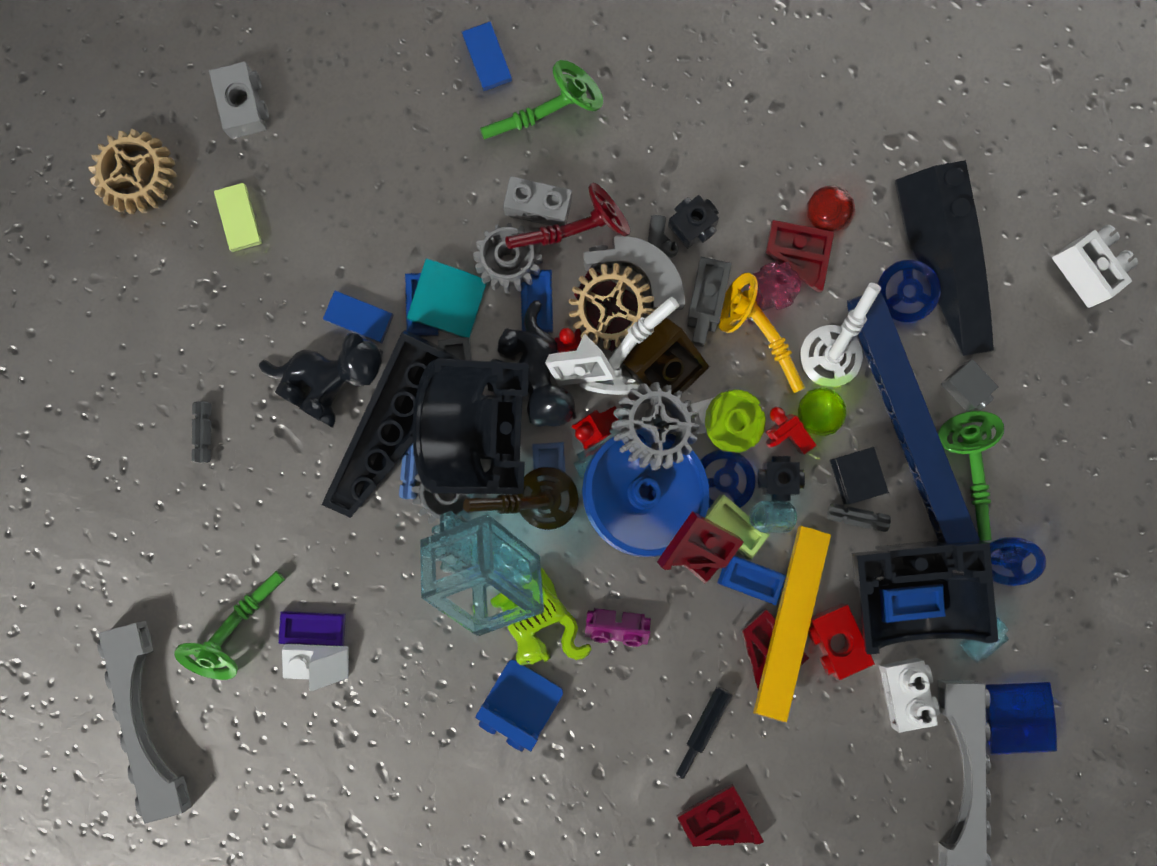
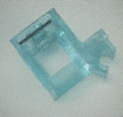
[420,511,544,636]

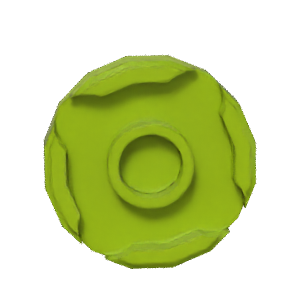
[705,389,766,453]

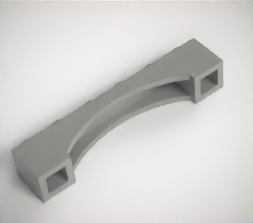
[97,621,191,824]
[938,680,991,866]

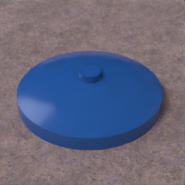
[582,429,709,557]

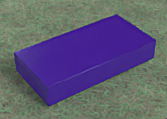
[278,611,346,646]

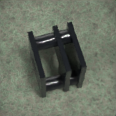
[829,447,889,505]

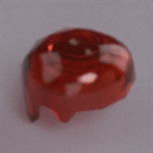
[807,185,855,232]

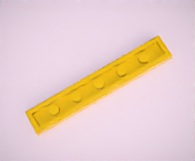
[753,525,831,722]

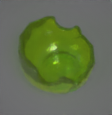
[798,387,847,436]

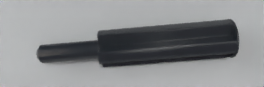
[676,686,733,779]

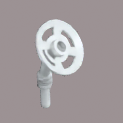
[800,282,881,387]
[579,297,679,395]

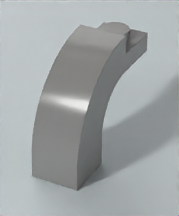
[584,236,685,310]

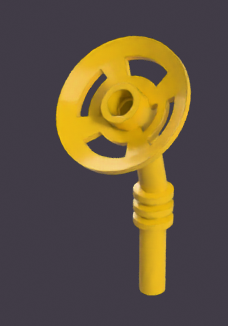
[718,273,805,393]

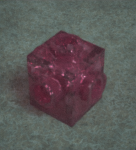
[748,262,801,311]

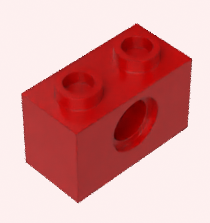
[808,603,875,680]

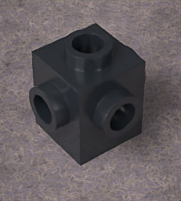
[668,195,719,249]
[758,456,805,501]

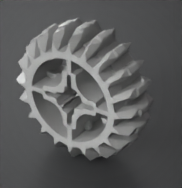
[611,382,700,470]

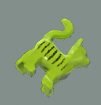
[490,568,592,666]

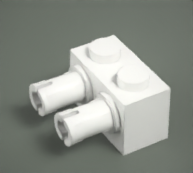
[1052,225,1138,308]
[879,658,940,733]

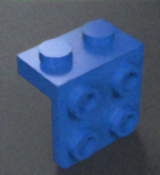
[475,659,563,752]

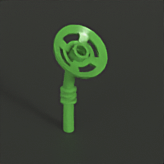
[480,60,603,140]
[938,411,1004,541]
[174,571,285,680]

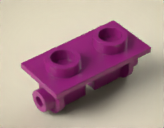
[584,608,651,647]

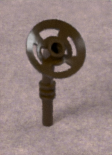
[463,467,579,530]

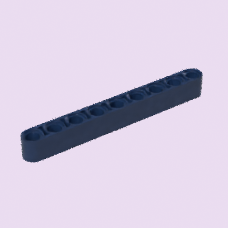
[847,292,980,544]

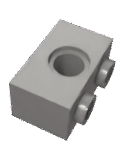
[209,61,269,139]
[503,176,572,227]

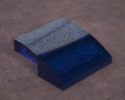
[985,682,1057,755]

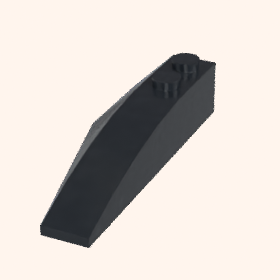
[895,160,994,357]
[321,330,460,518]

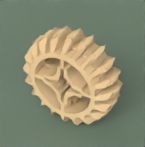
[88,129,177,214]
[569,263,654,350]

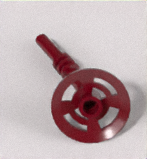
[505,182,631,249]

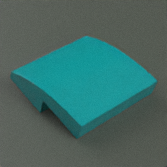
[407,259,487,338]

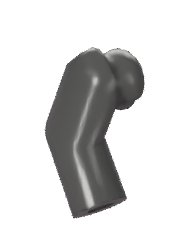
[648,215,679,259]

